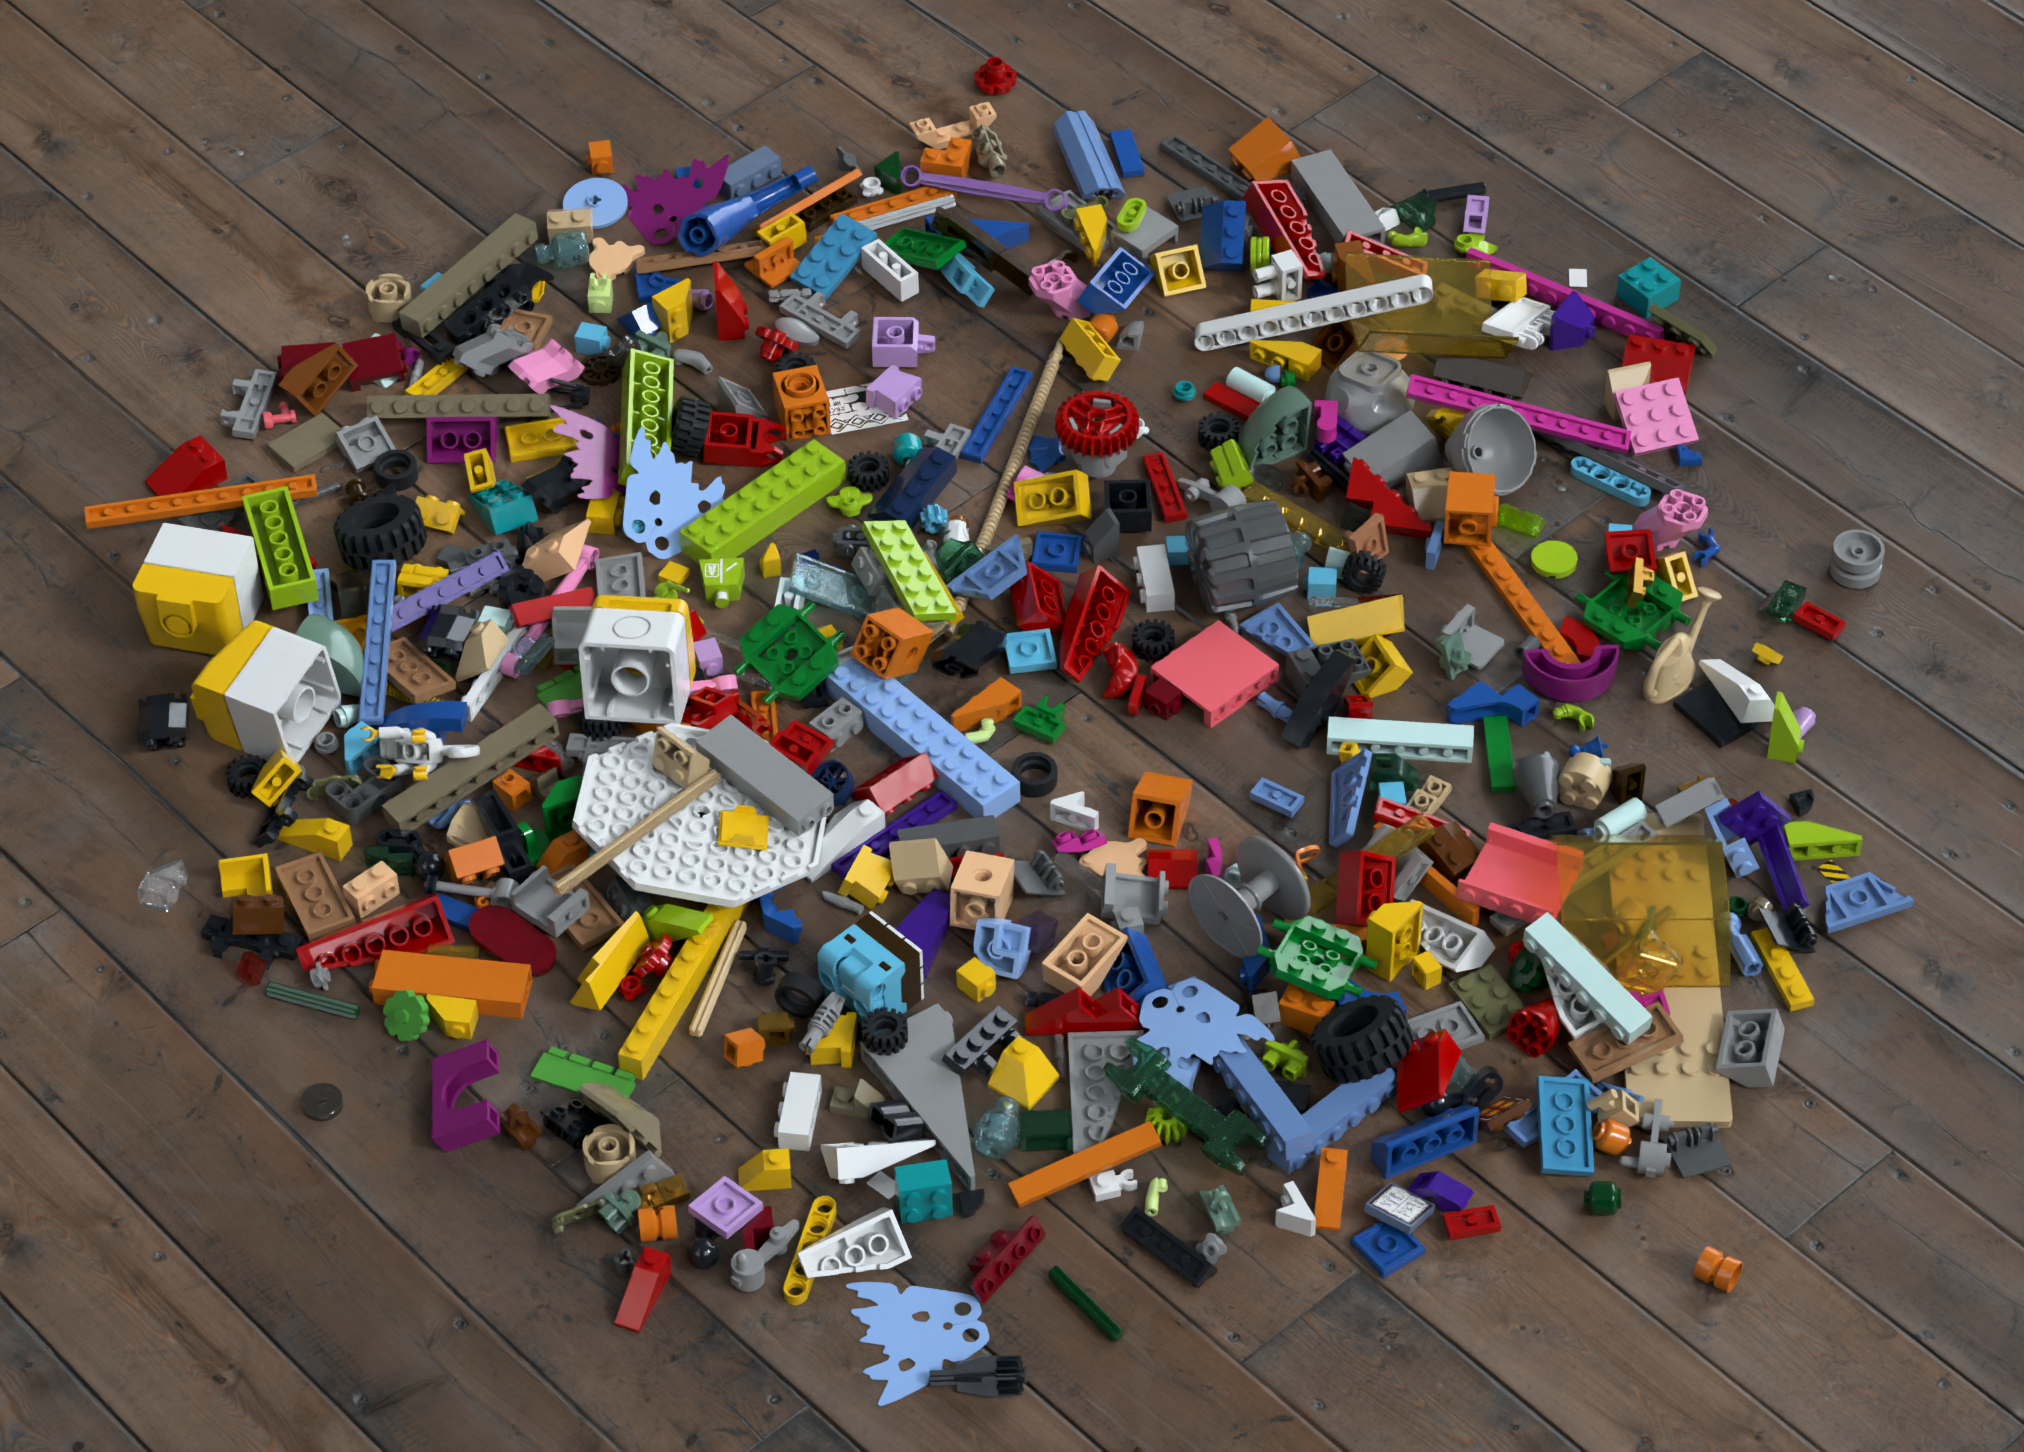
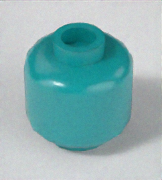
[893,433,922,466]

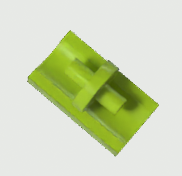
[1262,1039,1309,1082]

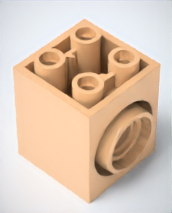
[950,850,1015,930]

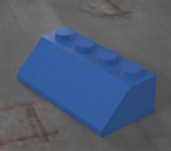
[1077,247,1155,314]
[1371,1105,1480,1179]

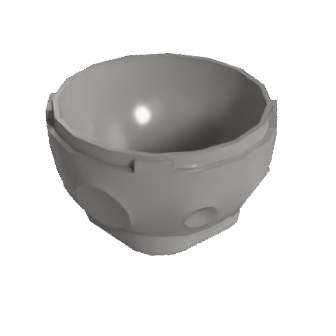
[1324,349,1415,435]
[1445,403,1537,496]

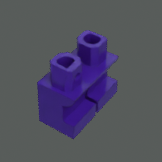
[1313,417,1367,466]

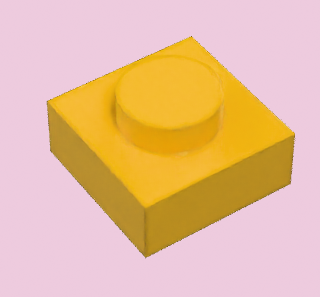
[1752,642,1784,665]

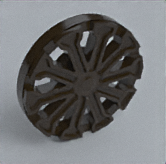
[580,353,621,387]

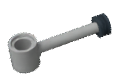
[424,874,519,911]

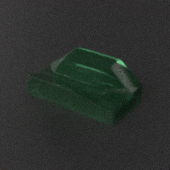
[1390,191,1437,233]
[934,538,985,585]
[1758,580,1807,623]

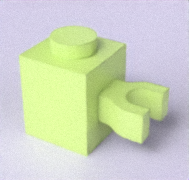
[587,273,613,313]

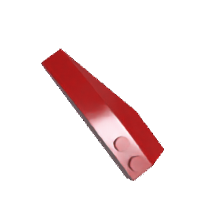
[1242,179,1326,279]
[1060,564,1131,683]
[295,892,455,972]

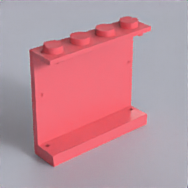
[1150,620,1279,729]
[1457,822,1584,923]

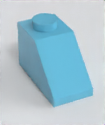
[344,721,380,775]

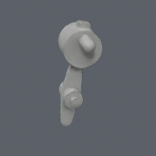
[1176,478,1246,512]
[1619,1099,1675,1178]
[731,1219,799,1292]

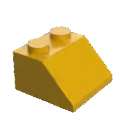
[1149,244,1206,297]
[652,278,693,343]
[1354,634,1413,698]

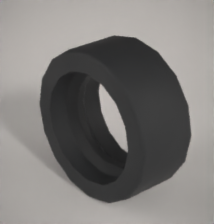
[373,449,418,491]
[1012,752,1058,798]
[774,972,825,1019]

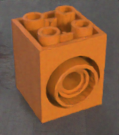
[773,365,831,442]
[1444,471,1499,547]
[850,607,934,680]

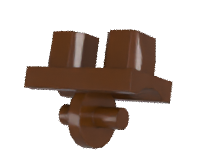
[1291,459,1333,503]
[500,1102,543,1151]

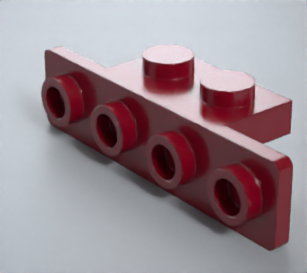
[967,1215,1046,1303]

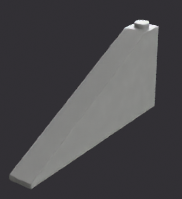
[860,1003,975,1191]

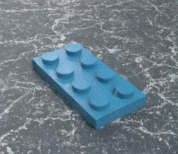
[790,213,877,301]
[1536,1075,1594,1177]

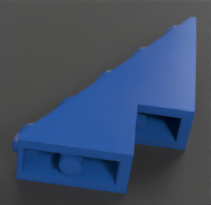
[925,216,1029,249]

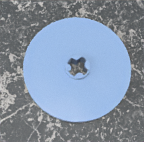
[563,178,628,229]

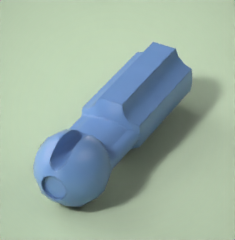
[1716,912,1764,977]

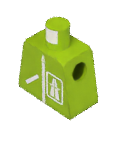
[699,558,745,608]

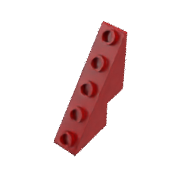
[1346,457,1434,539]
[1025,987,1148,1035]

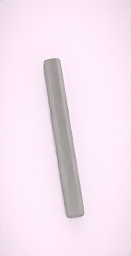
[857,194,956,230]

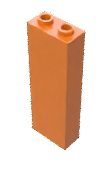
[369,950,533,1019]

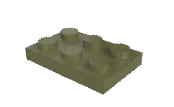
[1648,303,1718,356]
[1448,964,1526,1041]

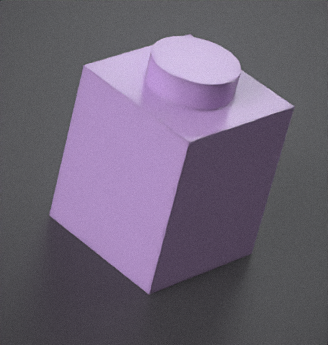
[694,637,724,678]

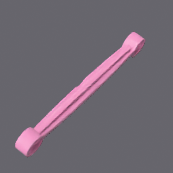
[500,544,599,679]
[546,675,738,718]

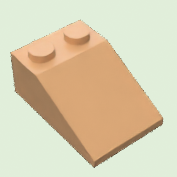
[522,519,591,582]
[1042,913,1128,997]

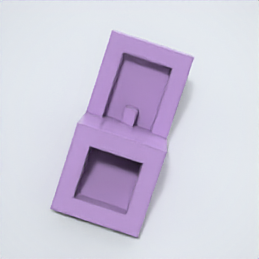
[1463,195,1489,235]

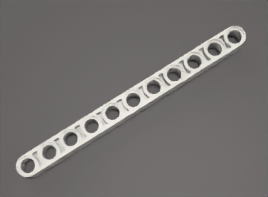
[1195,274,1433,351]

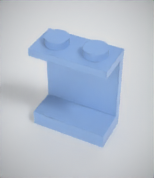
[1704,798,1759,878]

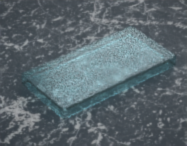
[788,553,881,620]

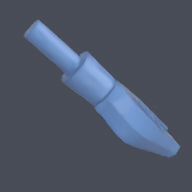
[1596,1081,1644,1102]

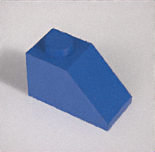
[617,302,662,338]

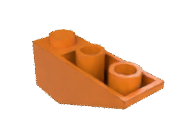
[951,677,1022,732]

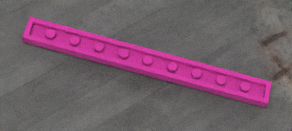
[1465,247,1664,339]
[1406,374,1631,454]

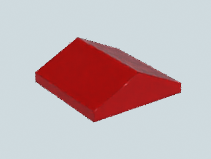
[1604,529,1657,574]
[1148,849,1197,890]

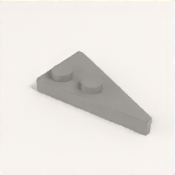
[576,1150,675,1213]

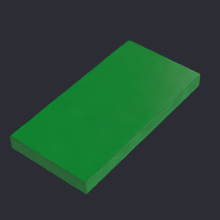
[884,227,967,270]

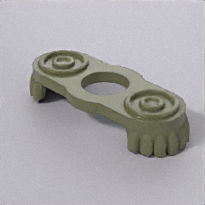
[1061,195,1108,225]
[306,775,363,801]
[551,1199,607,1234]

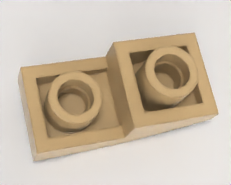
[1406,775,1452,815]

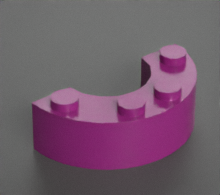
[1522,645,1619,702]

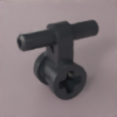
[738,948,789,986]

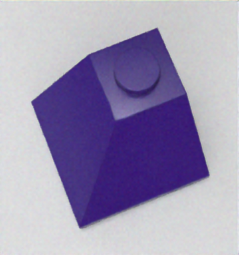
[1548,291,1596,351]

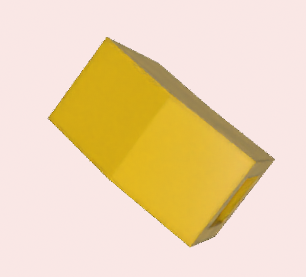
[1338,742,1360,765]

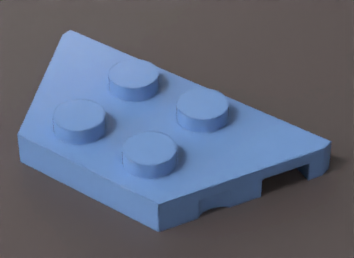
[946,534,1028,601]
[1824,872,1914,934]

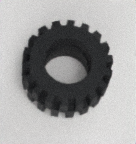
[671,396,711,458]

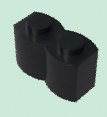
[867,1100,924,1143]

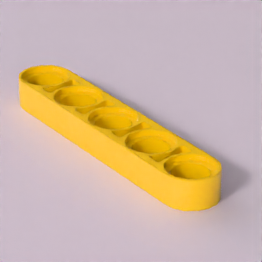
[783,1196,837,1305]

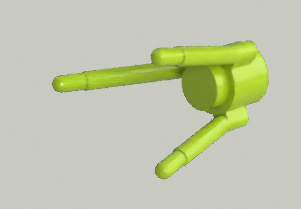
[654,580,704,624]

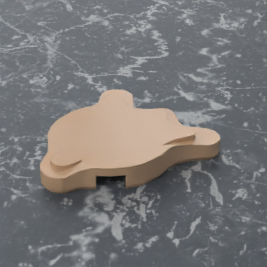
[589,237,645,280]
[1079,838,1147,881]

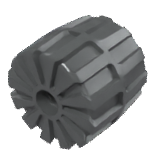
[1185,499,1298,614]

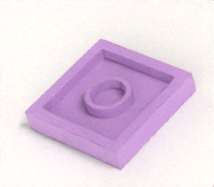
[688,1176,763,1240]

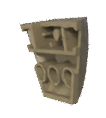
[578,1083,662,1158]

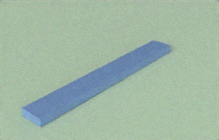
[358,560,397,725]

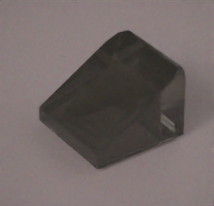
[1340,501,1369,532]

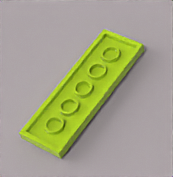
[861,520,957,621]

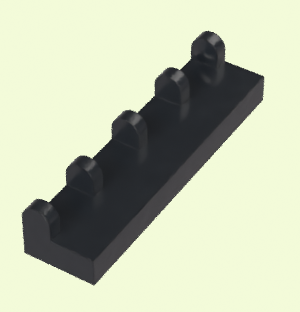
[1119,1206,1218,1288]

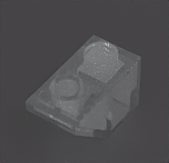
[137,859,188,912]

